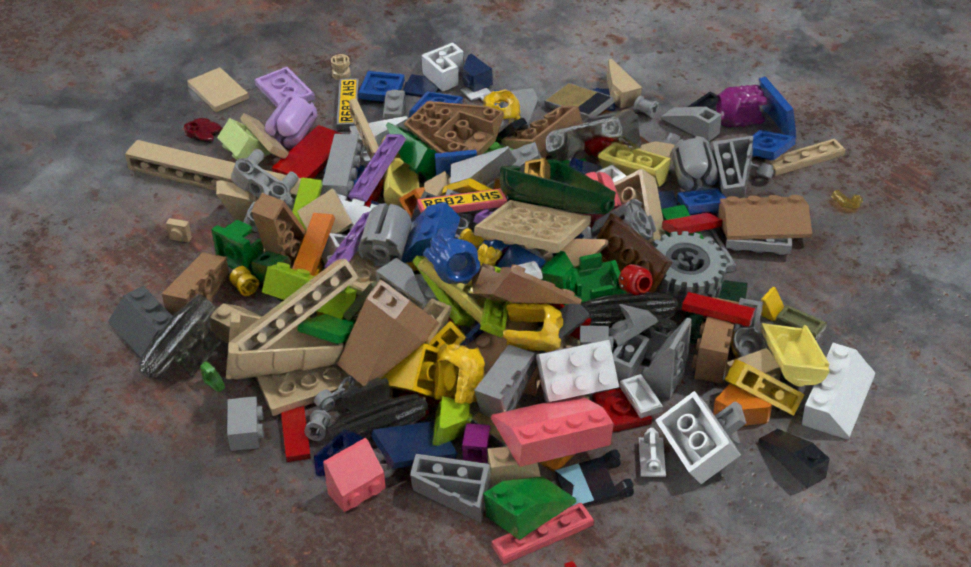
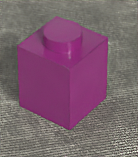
[462,423,491,464]

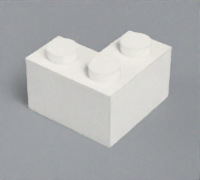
[422,43,464,91]

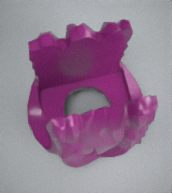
[716,85,767,127]

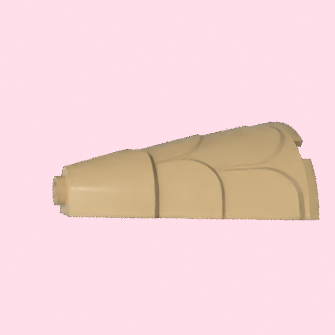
[226,312,345,380]

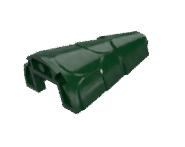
[500,159,616,214]

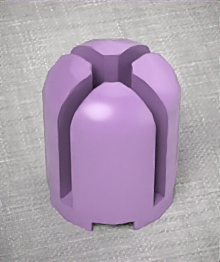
[265,93,318,149]

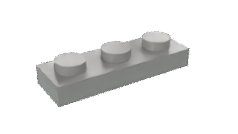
[726,238,792,255]

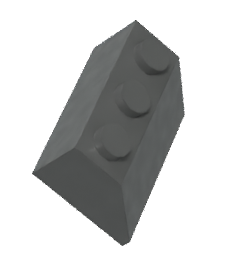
[108,285,181,361]

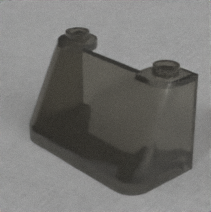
[546,109,641,161]

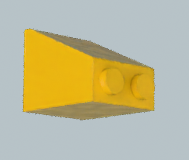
[375,343,439,398]

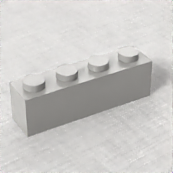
[322,134,363,201]

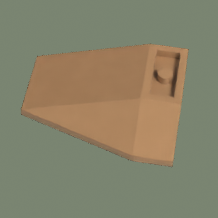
[404,101,504,156]
[472,263,582,304]
[337,279,439,388]

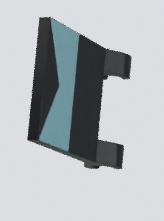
[555,449,634,507]

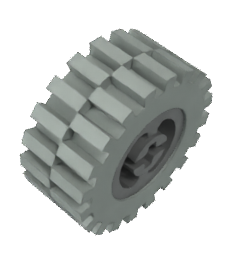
[653,231,727,310]

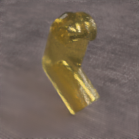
[831,190,863,209]

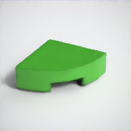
[200,361,225,392]

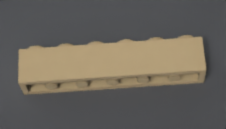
[230,259,359,351]

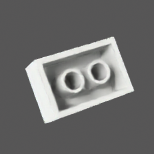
[535,340,619,402]
[655,391,741,484]

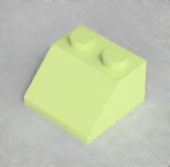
[217,118,271,160]

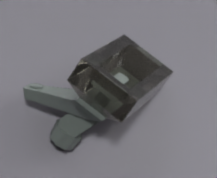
[645,315,678,361]

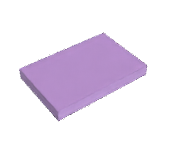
[254,67,315,107]

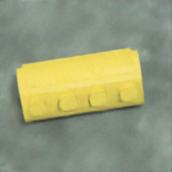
[380,136,420,209]
[417,257,513,324]
[761,323,830,387]

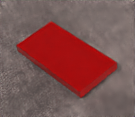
[272,125,343,179]

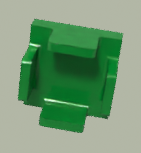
[211,220,264,275]
[574,253,624,309]

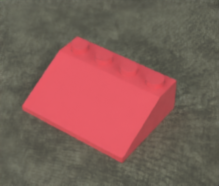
[491,395,614,467]

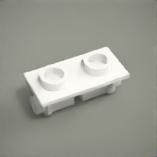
[639,428,666,477]

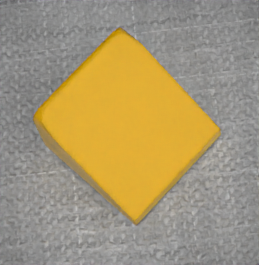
[761,287,784,321]

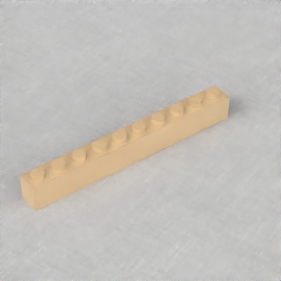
[125,140,301,200]

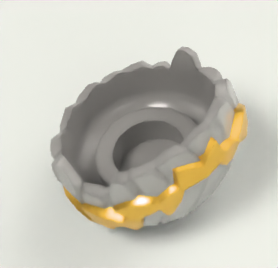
[731,327,767,358]

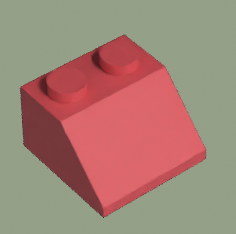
[323,438,386,512]

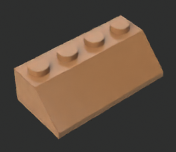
[718,195,812,240]

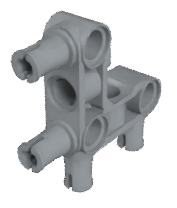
[231,149,299,234]

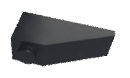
[758,428,830,489]

